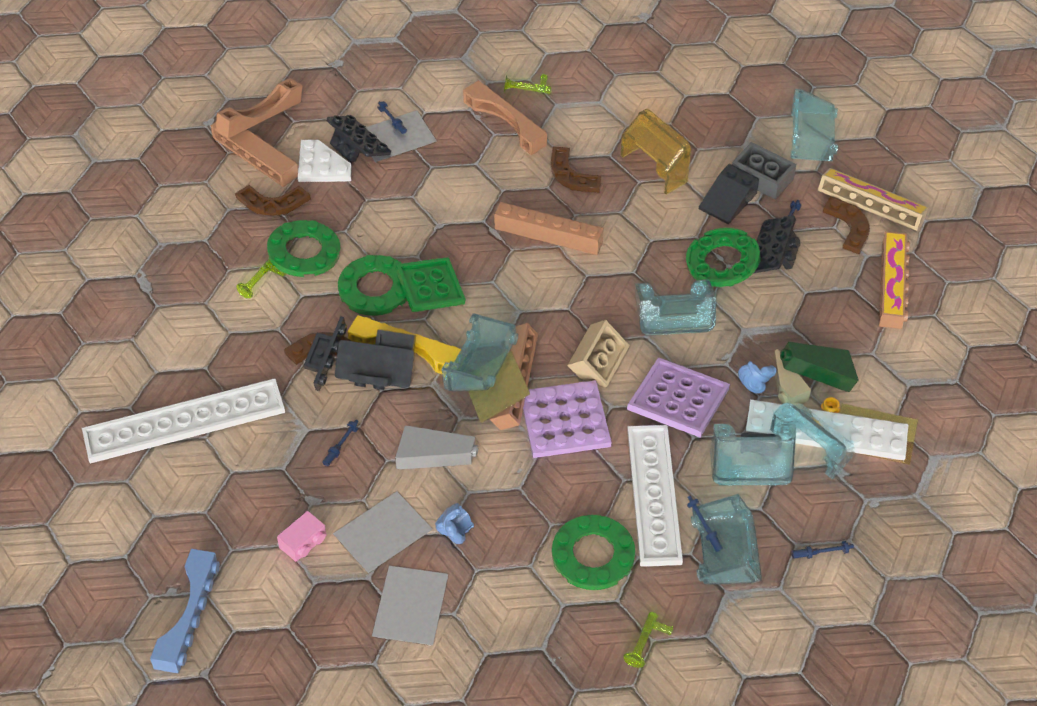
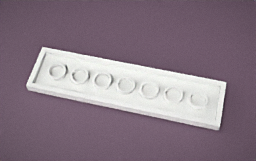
[745,400,908,460]
[627,425,683,566]

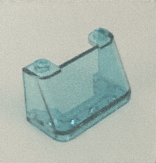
[790,89,838,161]
[635,279,716,335]
[442,313,518,392]
[770,403,855,479]
[710,424,796,485]
[691,494,762,585]

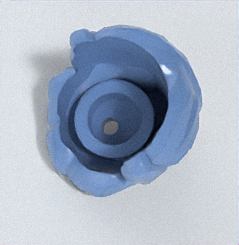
[738,361,777,394]
[435,503,474,544]

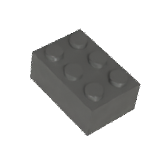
[732,142,796,200]

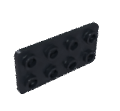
[326,115,392,162]
[753,215,801,274]
[335,340,415,390]

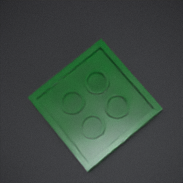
[395,257,466,312]

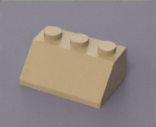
[567,320,630,387]

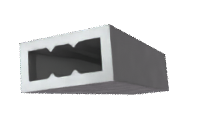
[395,425,478,470]

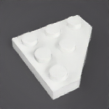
[298,140,352,182]

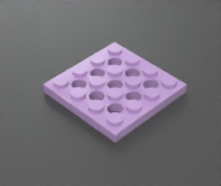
[627,358,730,437]
[523,380,611,458]

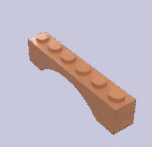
[216,78,302,138]
[463,80,547,155]

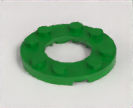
[267,220,340,277]
[686,228,760,287]
[338,255,407,316]
[552,515,635,590]

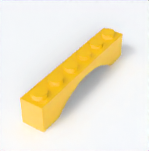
[347,315,462,378]

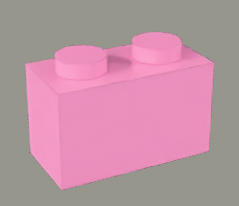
[277,511,326,562]

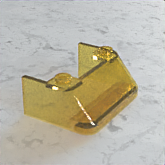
[621,109,691,195]

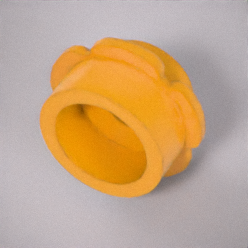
[821,397,840,413]

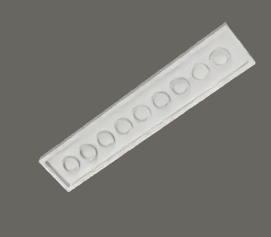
[82,379,285,463]

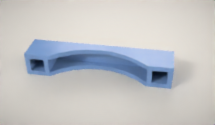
[150,549,220,674]

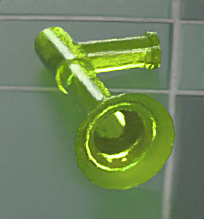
[504,74,551,94]
[236,259,286,299]
[623,612,674,668]

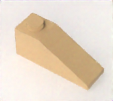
[773,349,811,407]

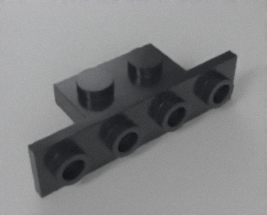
[304,316,347,391]

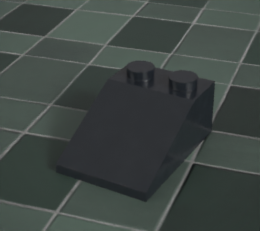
[699,163,759,225]

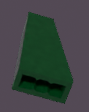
[780,342,859,392]

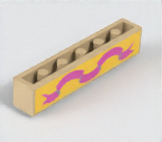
[818,168,929,231]

